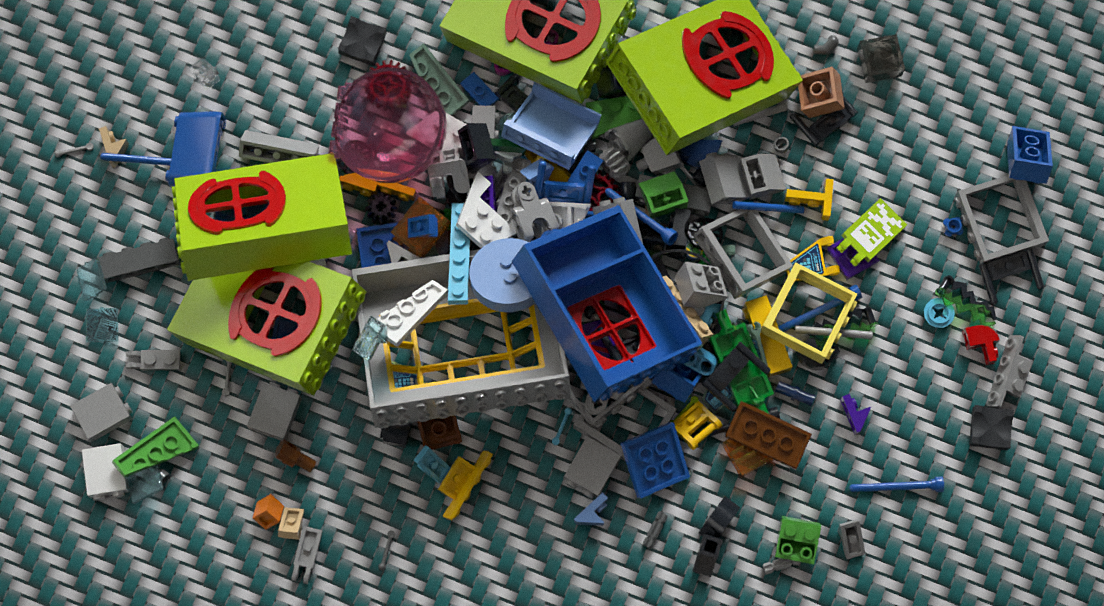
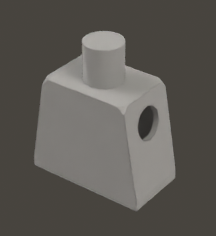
[636,138,684,174]

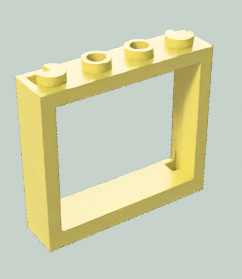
[761,262,857,364]

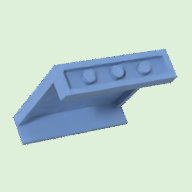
[501,82,601,170]

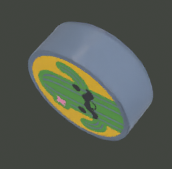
[685,241,703,261]

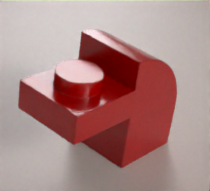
[962,325,1000,365]

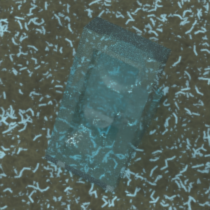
[352,316,388,360]

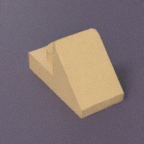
[99,126,129,168]
[278,507,304,540]

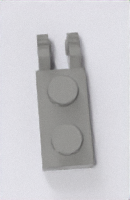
[125,350,181,371]
[291,526,323,584]

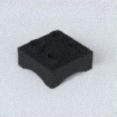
[338,16,387,66]
[666,208,691,259]
[969,405,1014,451]

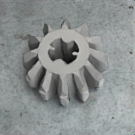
[599,147,630,180]

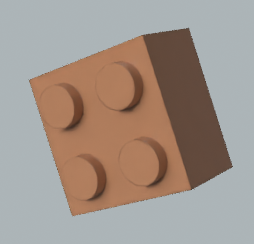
[798,67,845,118]

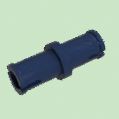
[775,381,816,406]

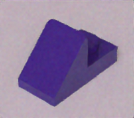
[840,394,871,436]

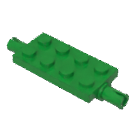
[709,309,774,414]

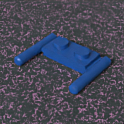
[535,161,596,204]

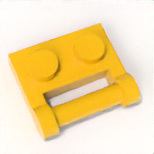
[673,401,723,450]

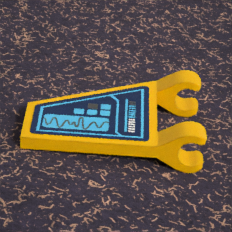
[787,236,840,282]

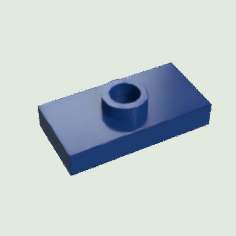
[460,72,499,106]
[567,150,604,185]

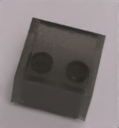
[857,34,905,83]

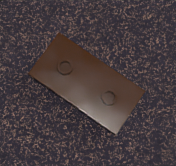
[725,401,812,470]

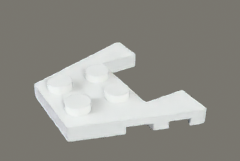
[456,172,533,248]

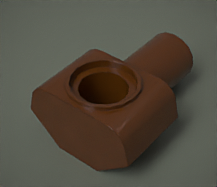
[275,439,317,473]

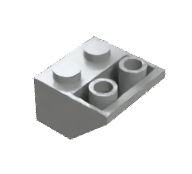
[740,154,786,200]
[675,262,728,309]

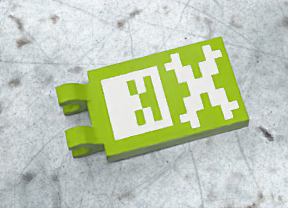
[837,198,907,267]

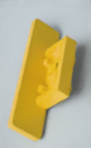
[438,451,493,520]

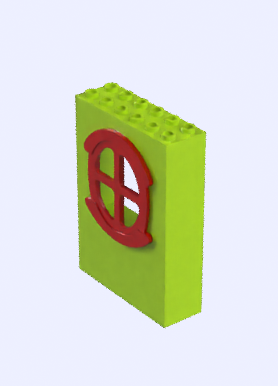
[440,0,637,104]
[606,0,803,156]
[172,153,352,281]
[167,261,366,396]

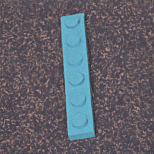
[448,203,470,305]

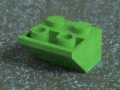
[638,171,689,219]
[775,516,821,564]

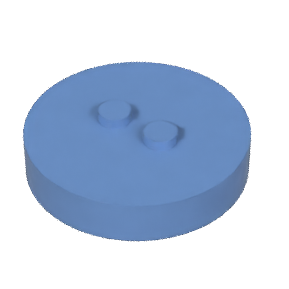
[469,238,535,312]

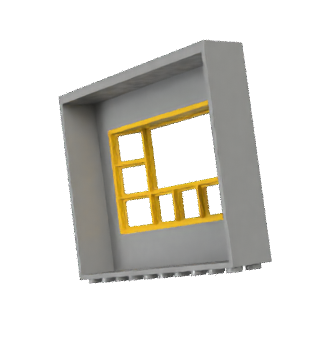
[352,241,571,428]

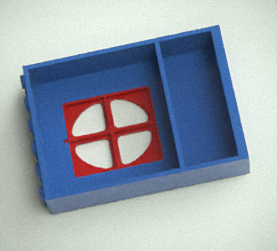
[511,205,702,402]

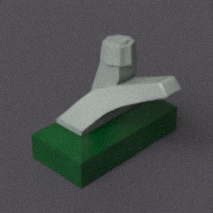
[490,138,527,174]

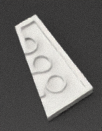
[367,280,448,347]

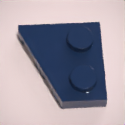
[678,140,722,169]

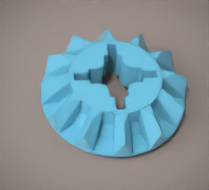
[924,298,955,328]

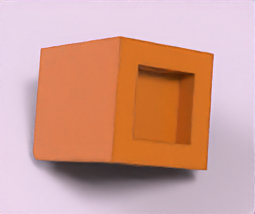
[252,494,284,530]

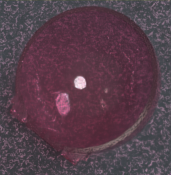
[328,68,447,183]

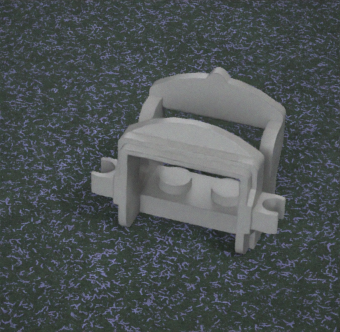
[427,147,471,199]

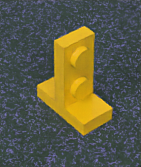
[784,179,834,221]

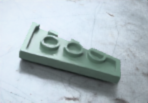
[409,43,470,116]

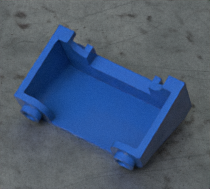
[165,111,227,188]

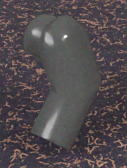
[813,35,839,54]

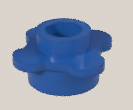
[943,217,964,237]

